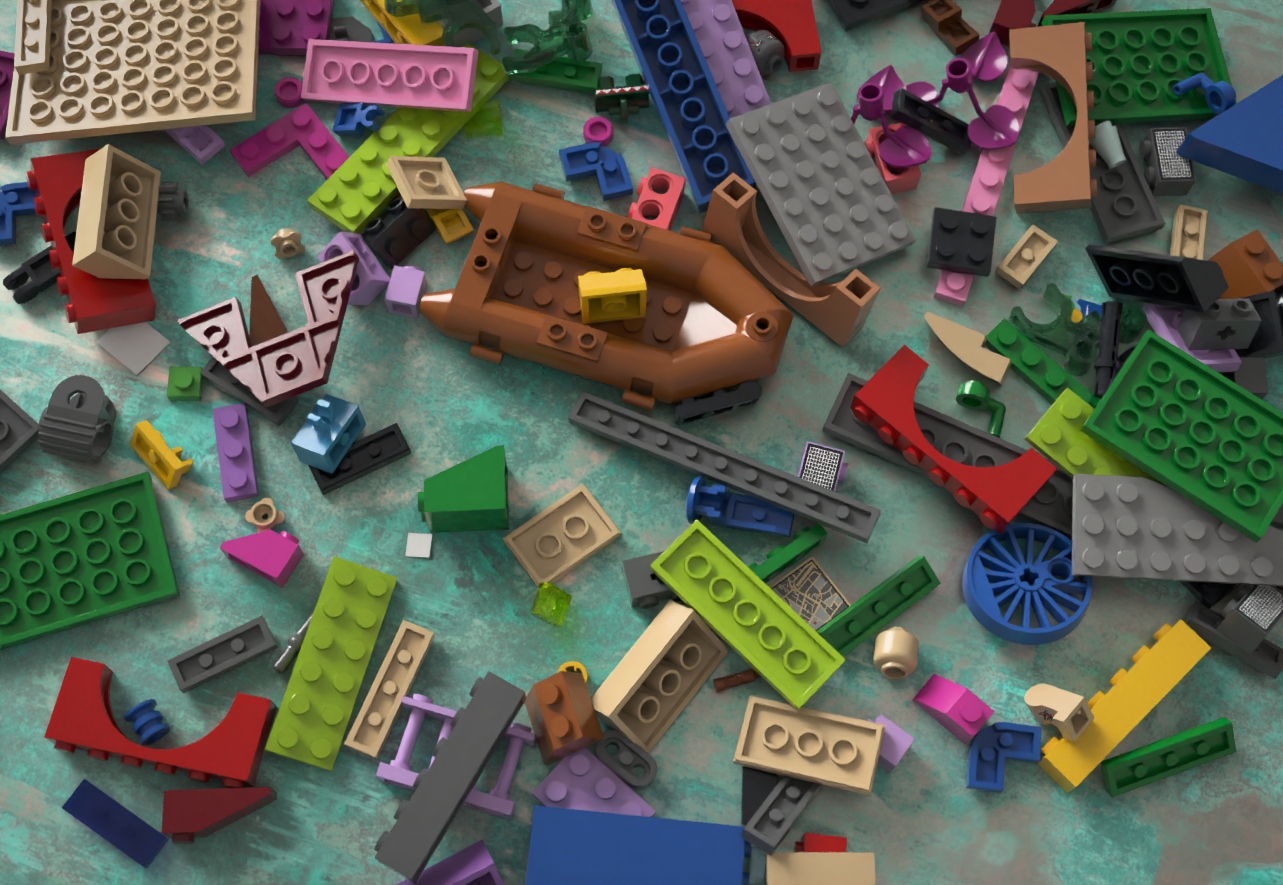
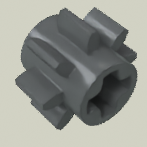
[157,182,189,221]

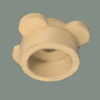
[271,228,305,259]
[245,498,285,533]

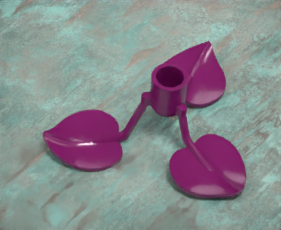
[888,32,1019,150]
[851,65,932,168]

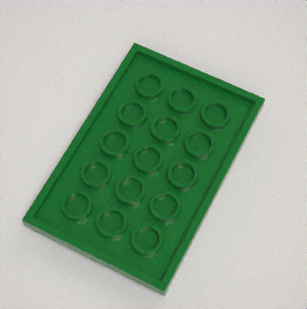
[1041,8,1237,127]
[1080,329,1283,543]
[0,472,180,650]

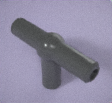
[273,613,313,674]

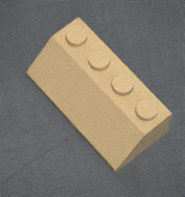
[72,144,161,279]
[591,600,729,754]

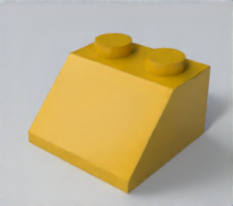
[578,268,647,324]

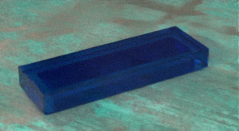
[62,779,169,868]

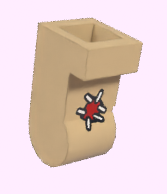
[1024,683,1095,742]

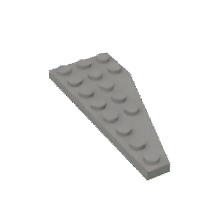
[1072,474,1283,587]

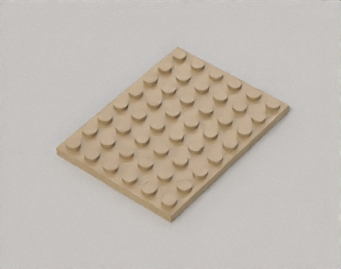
[5,0,260,145]

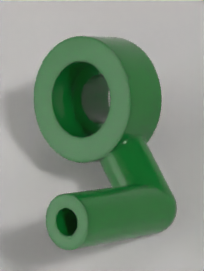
[956,380,1006,438]

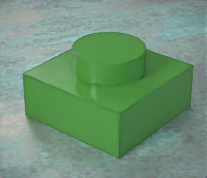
[167,366,204,401]

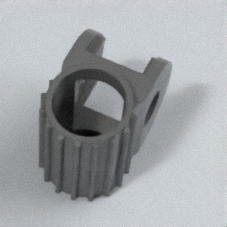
[38,375,116,463]

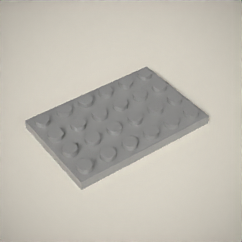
[725,82,916,287]

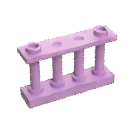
[376,694,537,820]

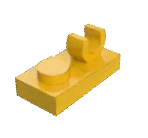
[129,420,193,490]

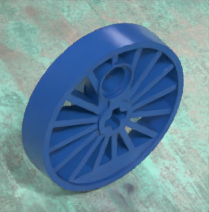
[962,523,1092,645]

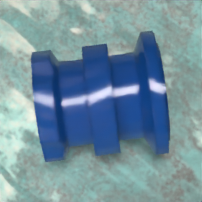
[124,699,170,746]

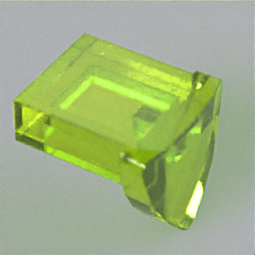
[464,100,503,138]

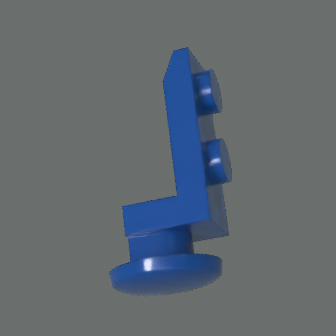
[686,477,795,537]

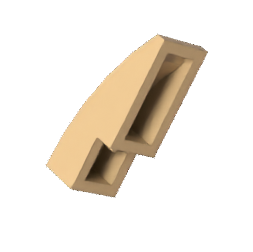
[924,311,1012,386]

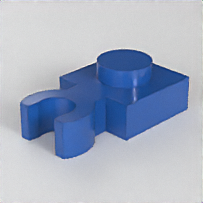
[332,102,385,136]

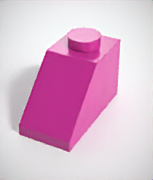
[220,530,304,588]
[912,674,994,745]

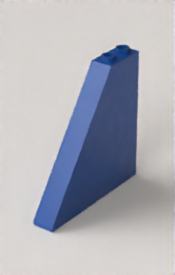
[1176,75,1283,194]
[525,805,751,885]

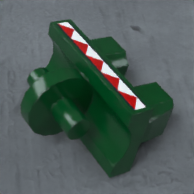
[594,73,649,123]

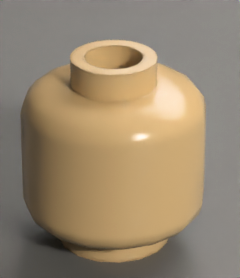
[874,627,919,680]

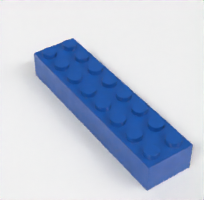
[611,0,756,214]

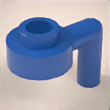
[1173,73,1236,114]

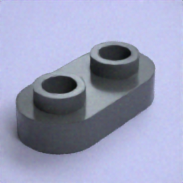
[595,730,657,789]

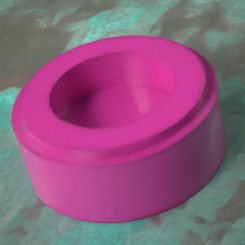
[274,77,304,108]
[583,117,613,147]

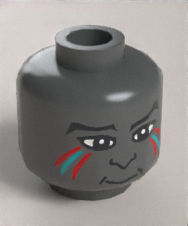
[746,30,785,75]

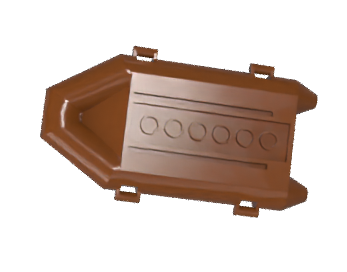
[419,181,793,411]

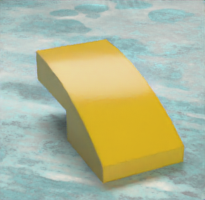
[424,209,474,245]

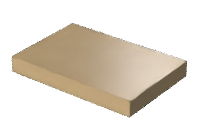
[503,483,622,593]
[766,852,876,885]

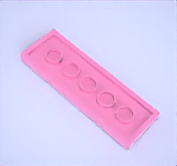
[301,39,479,112]

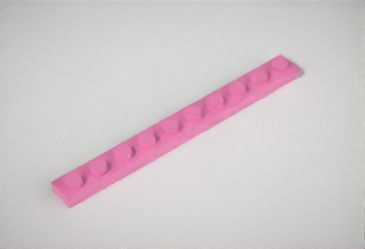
[934,62,1039,307]

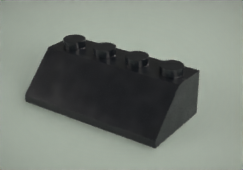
[1085,244,1229,312]

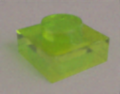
[530,582,572,627]

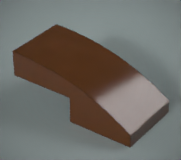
[920,0,980,56]

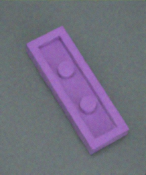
[212,403,259,503]

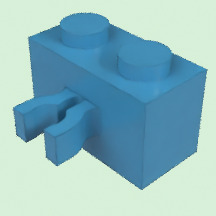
[291,394,366,474]

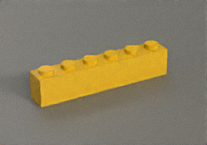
[1037,619,1211,793]

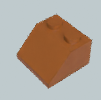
[1207,230,1283,299]
[525,671,604,765]

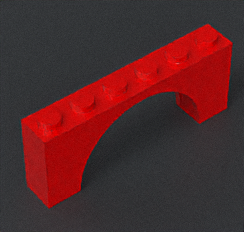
[642,0,822,84]
[26,148,156,334]
[850,345,1057,534]
[44,657,277,788]

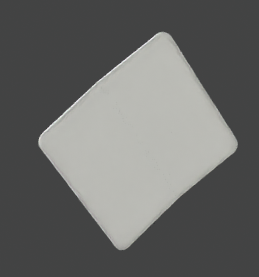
[405,533,432,557]

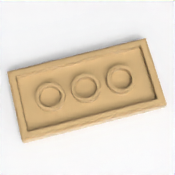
[733,695,885,796]

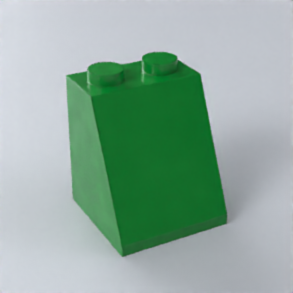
[418,445,509,533]

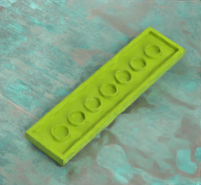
[307,43,510,234]

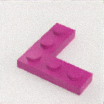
[230,103,349,180]

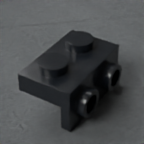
[360,197,436,269]

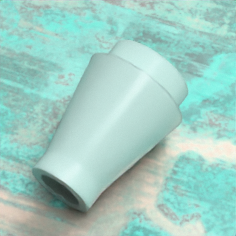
[1089,121,1127,169]

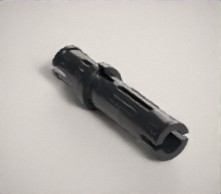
[1093,301,1123,399]

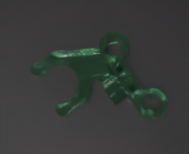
[384,0,501,55]
[502,0,593,75]
[1008,283,1147,376]

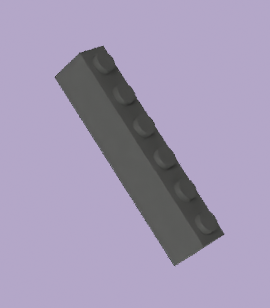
[374,671,526,884]

